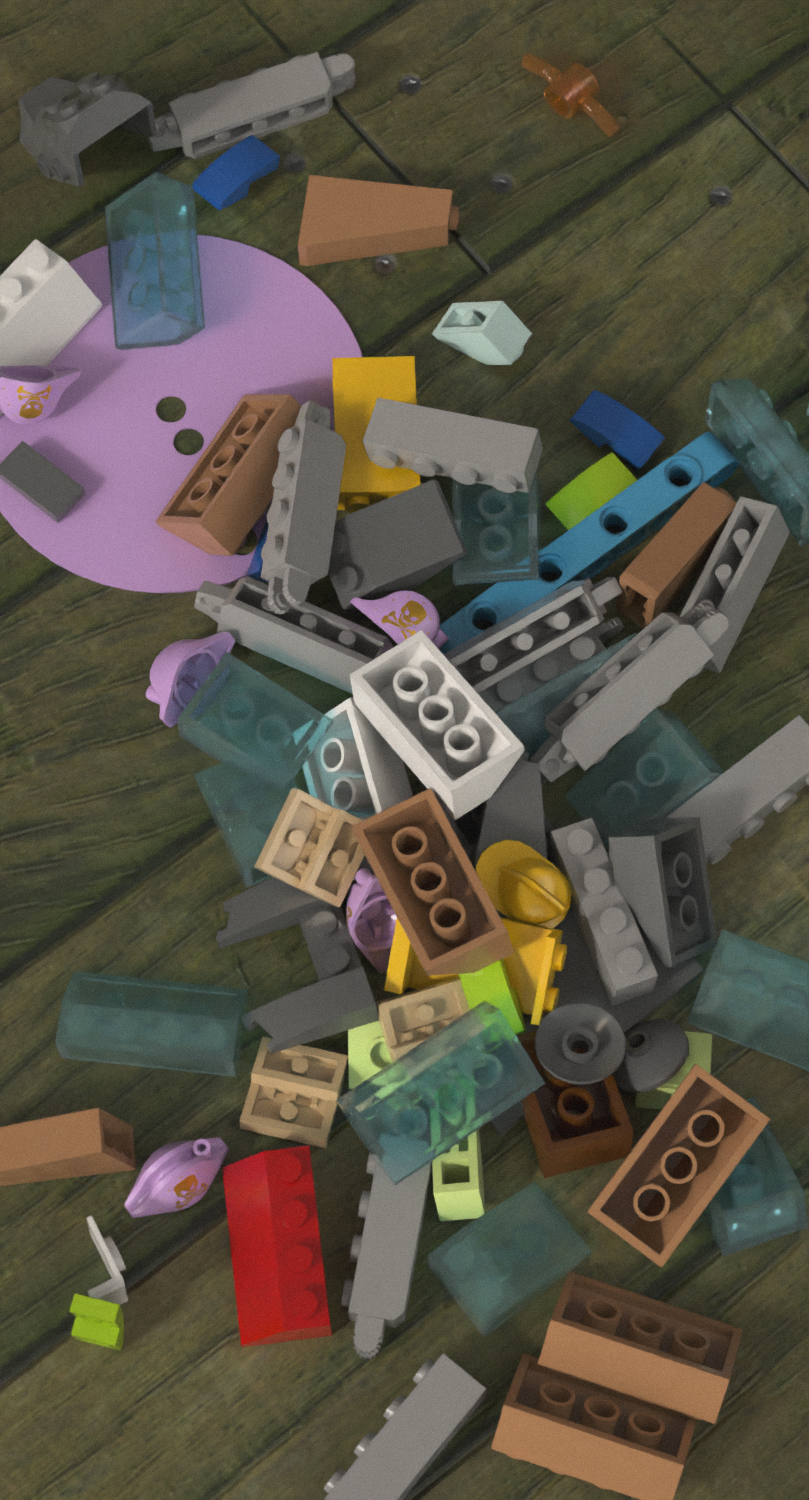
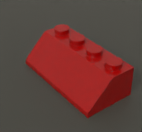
[222,1145,332,1347]

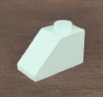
[432,301,532,365]

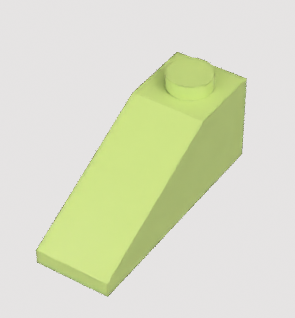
[430,1074,485,1222]

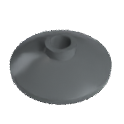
[535,1003,626,1084]
[613,1019,689,1093]

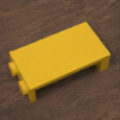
[332,356,420,513]
[384,917,567,1025]

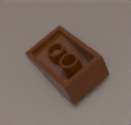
[506,1030,634,1178]

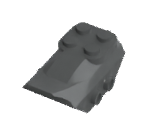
[18,72,157,187]

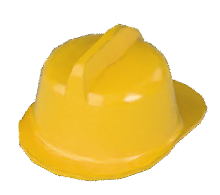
[475,840,571,928]

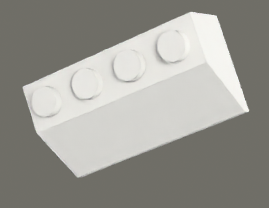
[0,239,102,416]
[350,630,524,820]
[294,698,413,886]

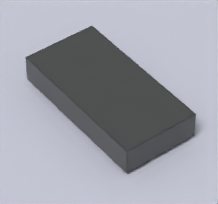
[0,441,85,523]

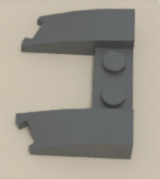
[216,877,379,1053]

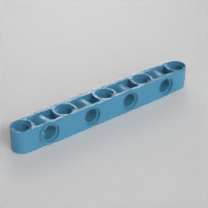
[439,431,739,654]

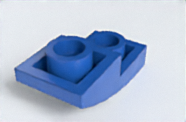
[192,135,280,211]
[569,390,665,470]

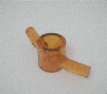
[522,53,621,137]

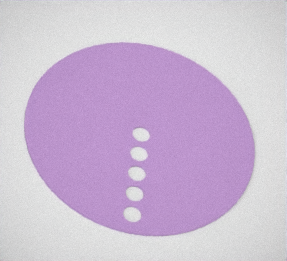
[0,234,363,593]

